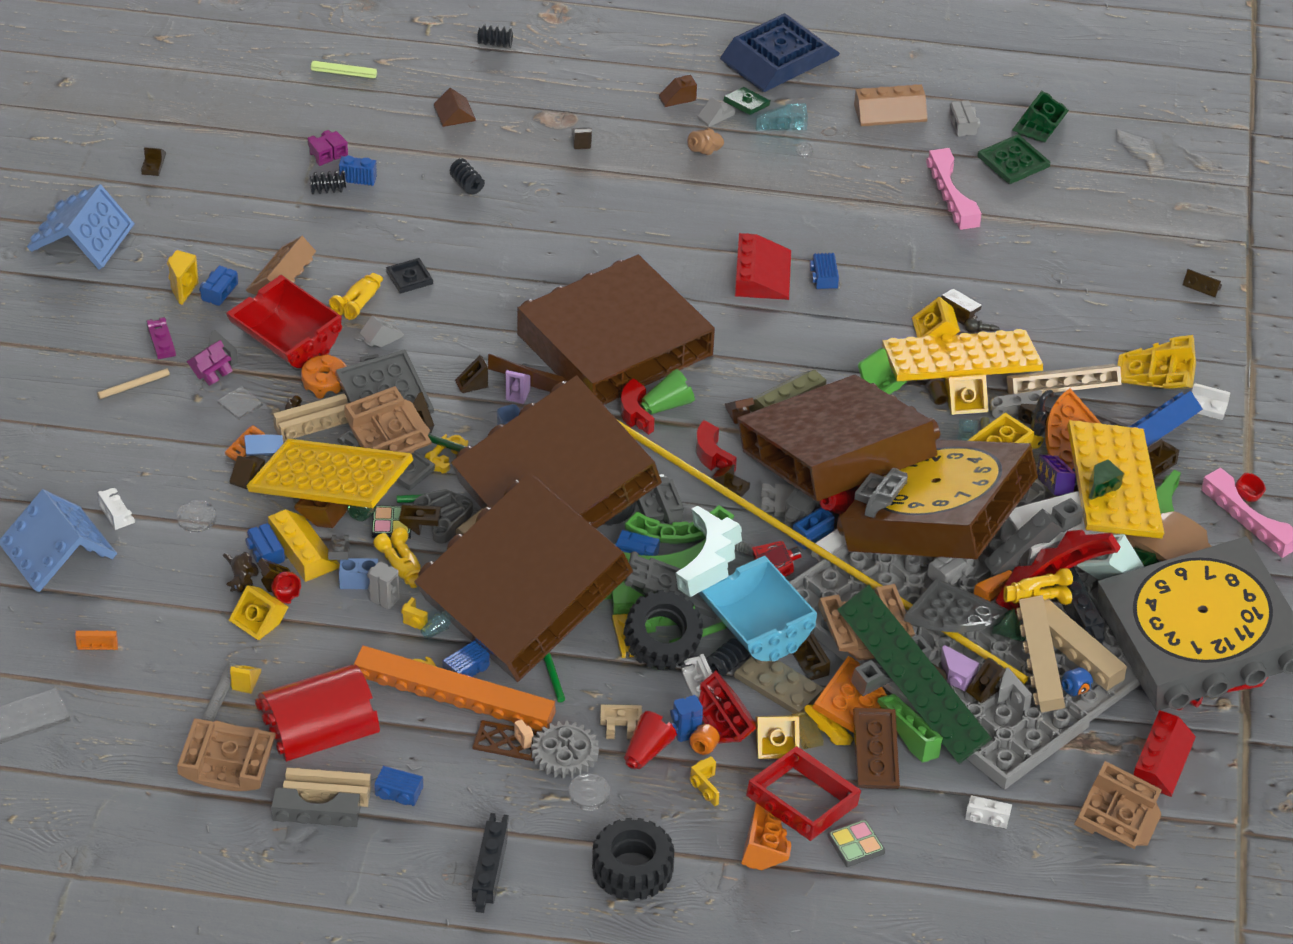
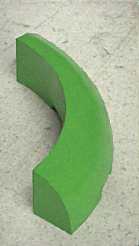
[625,505,734,544]

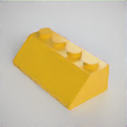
[268,509,340,582]

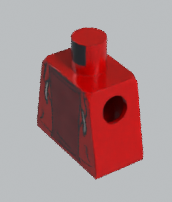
[752,541,802,577]

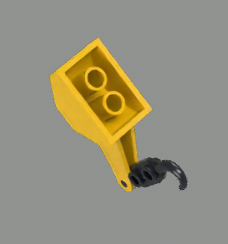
[967,390,1054,450]

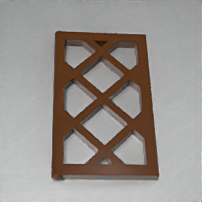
[473,720,541,761]

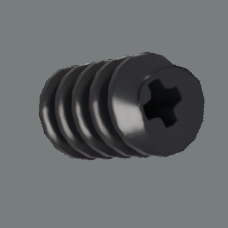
[477,23,513,48]
[449,158,485,195]
[310,170,346,194]
[706,638,749,676]

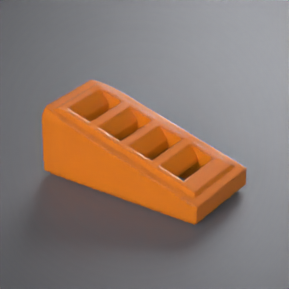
[225,425,265,461]
[974,570,1012,602]

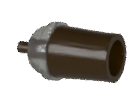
[926,378,949,405]

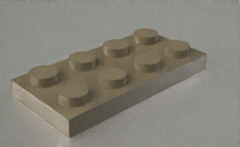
[734,656,824,717]

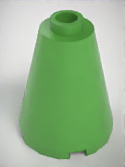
[641,369,695,415]

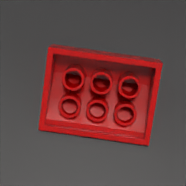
[735,233,791,300]

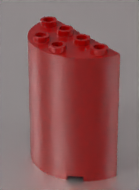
[227,275,342,368]
[255,664,380,762]

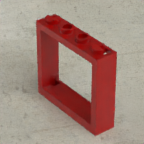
[746,746,861,841]

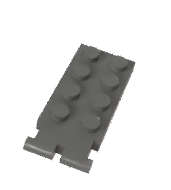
[337,429,435,491]
[625,552,717,619]

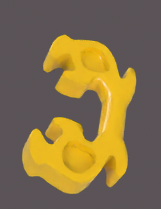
[425,434,469,474]

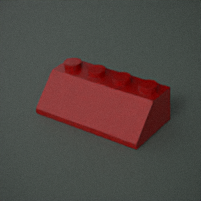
[1134,710,1196,797]

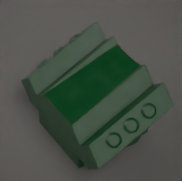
[1012,90,1069,143]

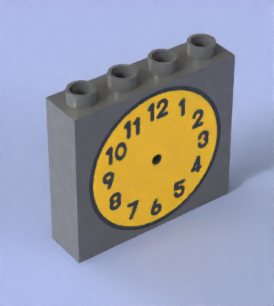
[1097,536,1293,711]

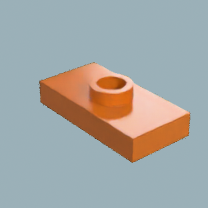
[75,630,118,650]

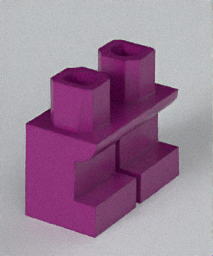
[307,130,348,166]
[186,340,233,386]

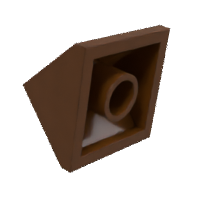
[434,88,476,127]

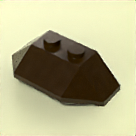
[1147,439,1180,479]

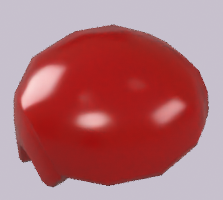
[1235,472,1266,502]
[271,572,301,604]

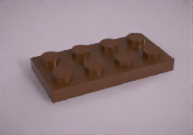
[853,708,900,789]

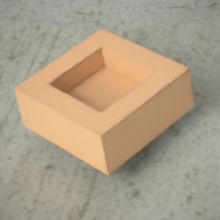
[514,719,533,750]

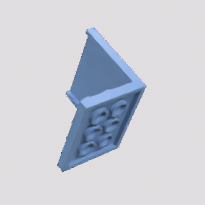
[27,184,135,270]
[0,489,117,592]

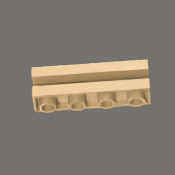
[273,393,348,441]
[283,768,371,807]

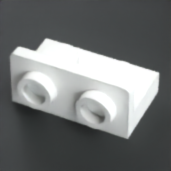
[1192,383,1230,420]
[965,795,1012,829]

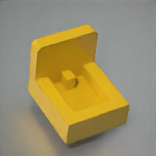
[401,597,428,631]

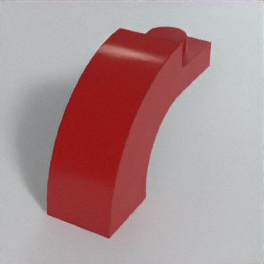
[621,378,655,435]
[696,420,737,472]

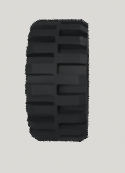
[623,589,703,671]
[592,818,674,901]

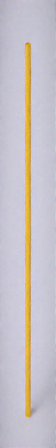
[618,420,1029,684]

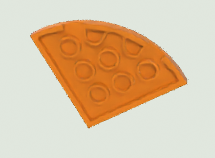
[1045,388,1102,469]
[812,655,887,733]

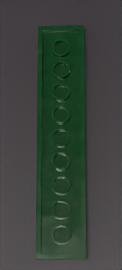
[837,585,992,764]

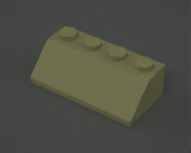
[749,370,827,412]

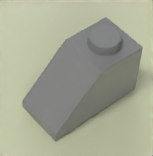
[360,316,404,347]

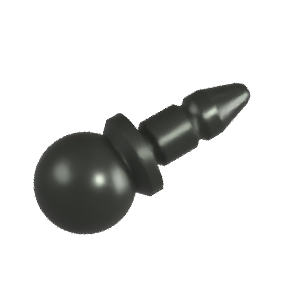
[965,318,1000,333]

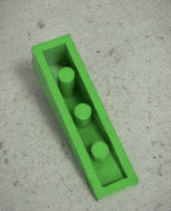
[877,694,943,762]

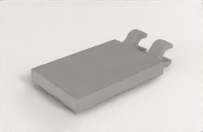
[761,483,833,517]

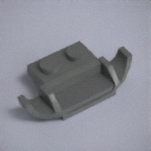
[855,468,908,518]
[637,473,684,525]

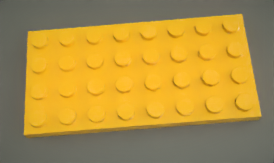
[882,329,1043,381]
[1067,420,1164,539]
[247,439,414,508]

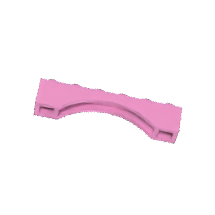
[926,148,982,230]
[1201,468,1293,558]

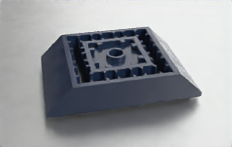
[720,13,840,92]

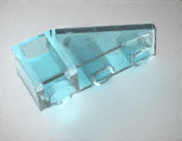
[756,104,808,131]

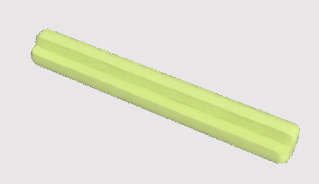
[311,61,377,79]

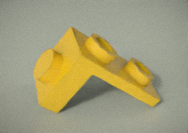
[690,756,719,806]

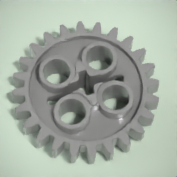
[531,721,599,779]

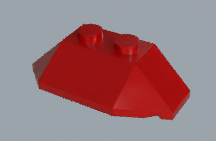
[699,671,756,744]

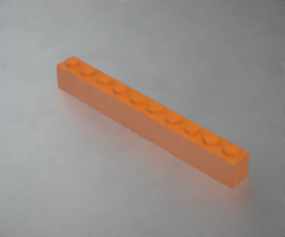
[354,645,556,731]

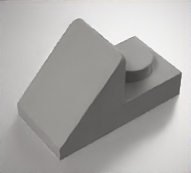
[698,97,735,127]
[998,668,1032,711]

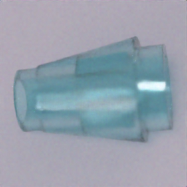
[421,611,451,639]

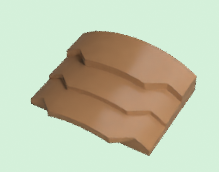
[344,386,432,453]
[1125,511,1212,561]
[818,584,915,660]
[177,718,276,791]
[1074,761,1162,849]

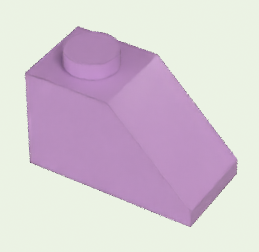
[506,370,530,404]
[941,645,979,692]

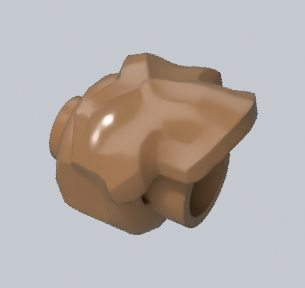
[687,128,724,155]

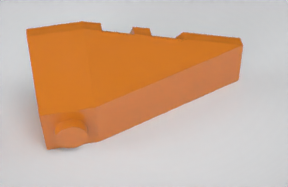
[741,803,792,871]

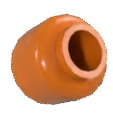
[689,724,720,755]

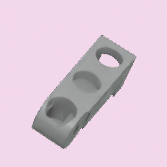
[989,390,1045,418]

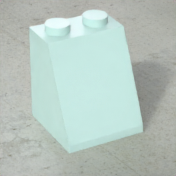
[1077,534,1144,580]

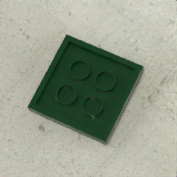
[977,134,1051,185]

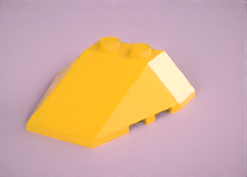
[1117,335,1196,390]

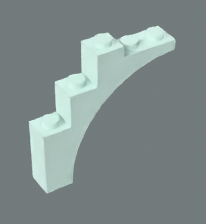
[676,506,742,597]

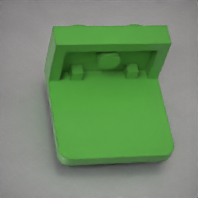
[858,348,907,394]

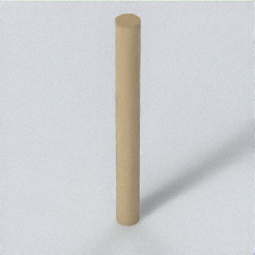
[97,368,170,399]

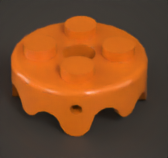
[301,355,347,399]

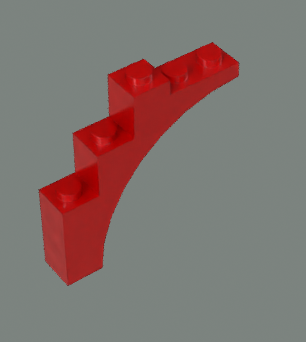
[996,530,1121,614]

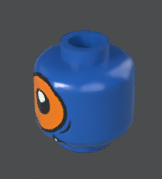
[1061,667,1093,696]

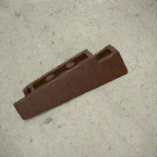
[488,354,567,392]

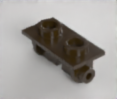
[1182,269,1222,298]

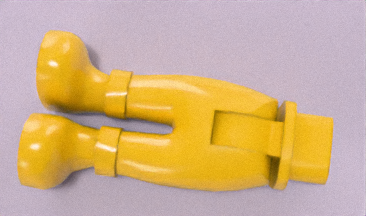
[329,273,383,320]
[373,527,421,588]
[1004,568,1073,605]

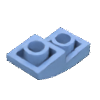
[244,435,283,456]

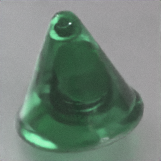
[991,608,1026,641]

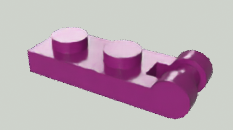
[146,317,176,360]

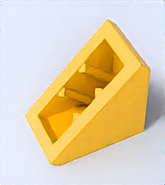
[230,665,261,694]

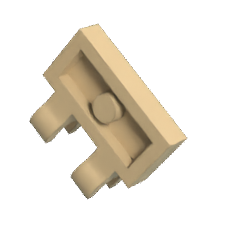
[600,705,642,739]

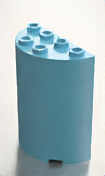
[699,556,817,661]

